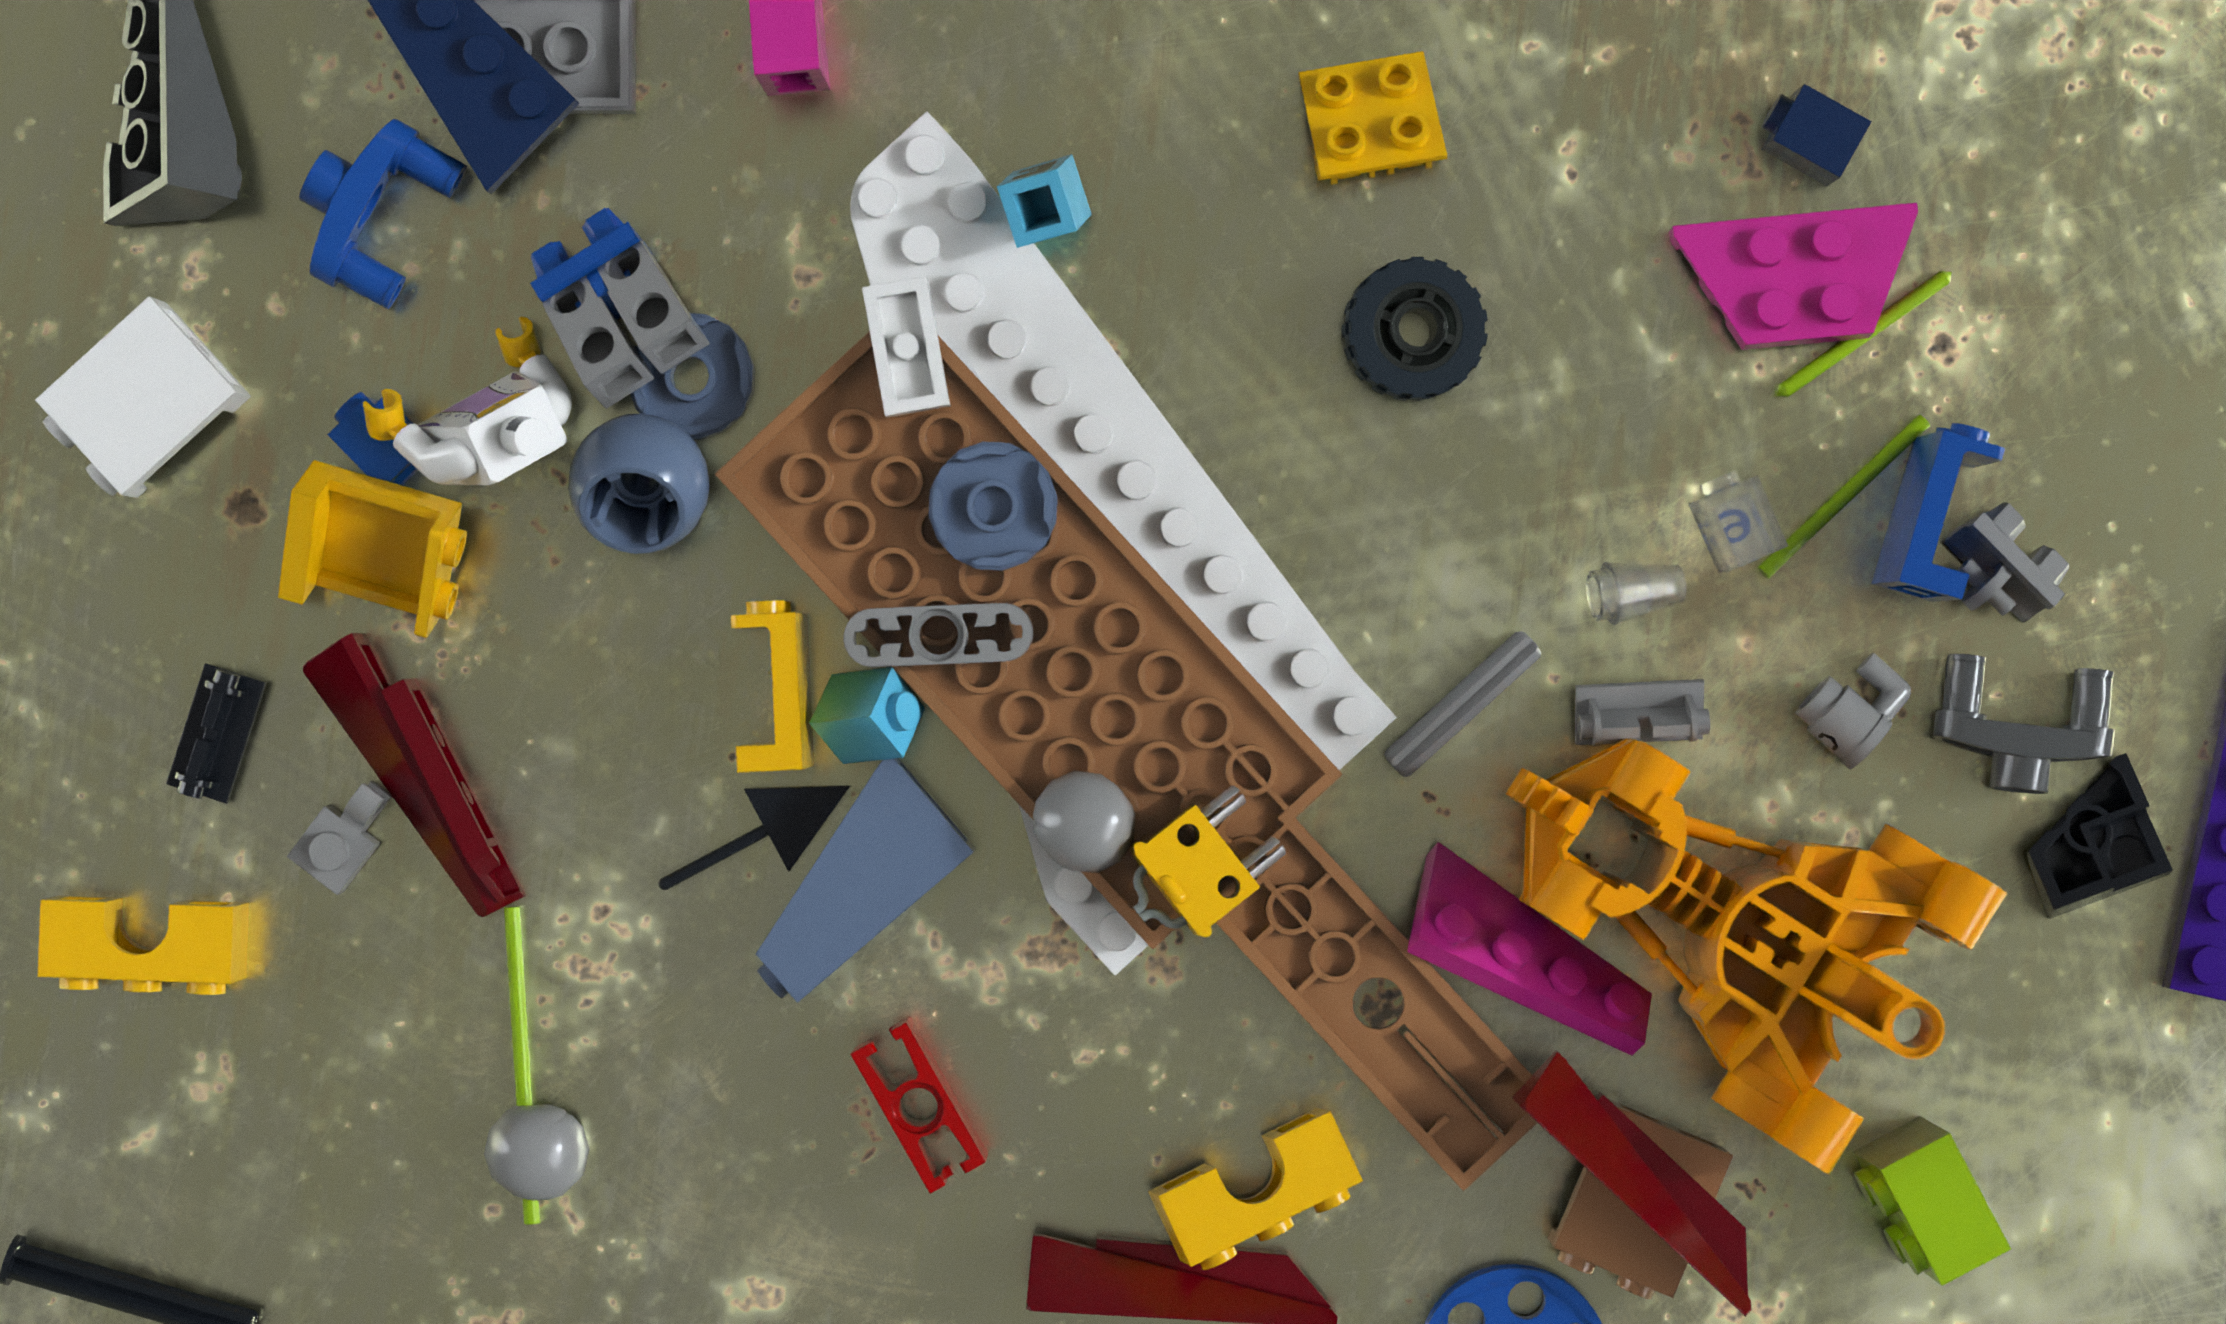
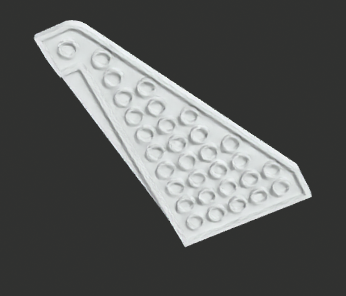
[850,111,1397,976]

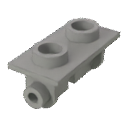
[1575,679,1710,746]

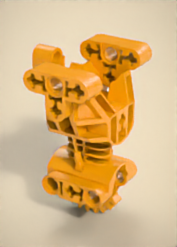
[1505,738,2007,1175]

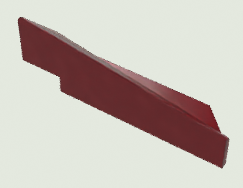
[303,633,526,917]
[1512,1051,1752,1317]
[1026,1234,1338,1324]

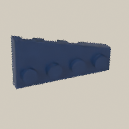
[368,0,579,194]

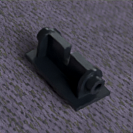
[166,663,266,804]

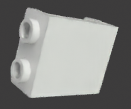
[35,296,251,498]

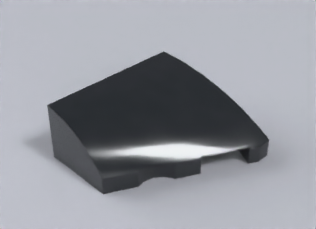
[2027,753,2173,919]

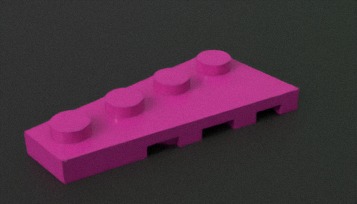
[1407,842,1652,1056]

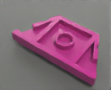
[1669,203,1918,350]

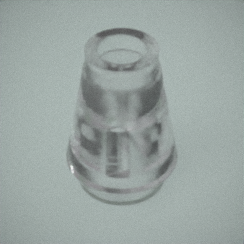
[1586,562,1686,625]

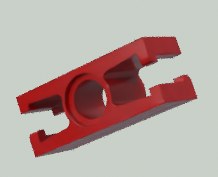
[850,1016,988,1194]

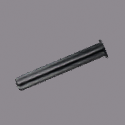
[0,1234,258,1324]

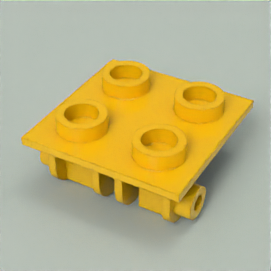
[1298,51,1447,185]

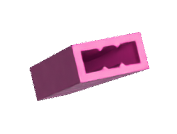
[749,0,831,96]

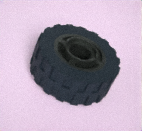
[1342,257,1488,401]

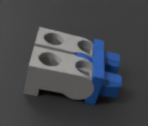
[530,208,710,409]

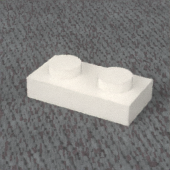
[862,276,950,418]

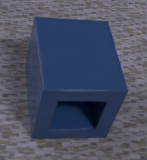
[1761,84,1872,186]

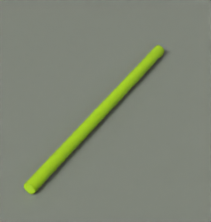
[504,906,540,1225]

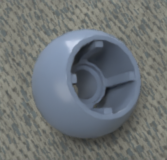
[568,414,710,554]

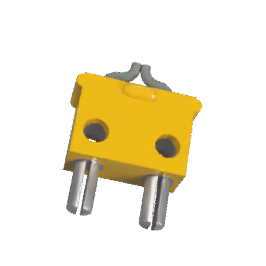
[1130,785,1286,938]

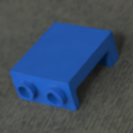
[1871,423,2005,602]

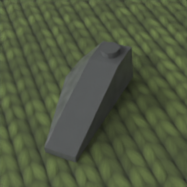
[103,0,242,226]

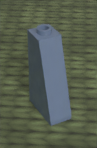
[756,758,976,1003]

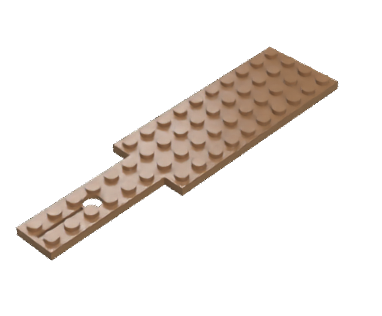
[715,331,1537,1191]

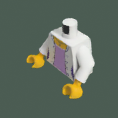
[363,316,572,485]

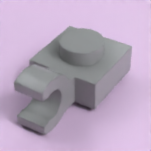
[287,780,392,895]

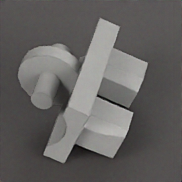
[1943,502,2069,623]

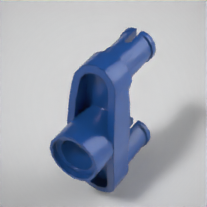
[299,119,467,309]

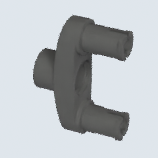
[1933,653,2115,794]

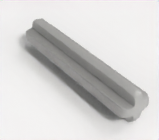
[1384,631,1541,777]

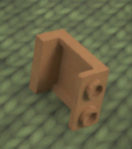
[1547,1099,1733,1300]

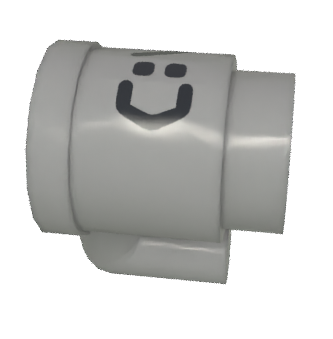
[1795,652,1911,769]

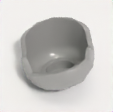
[1033,770,1135,873]
[484,1104,590,1201]

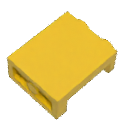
[278,460,467,638]
[730,600,814,773]

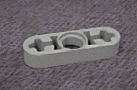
[843,603,1033,667]

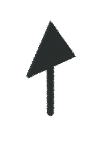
[658,785,850,890]

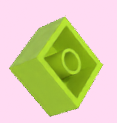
[1853,1116,2011,1286]

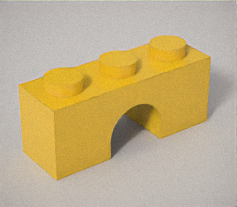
[37,895,249,995]
[1148,1107,1363,1270]

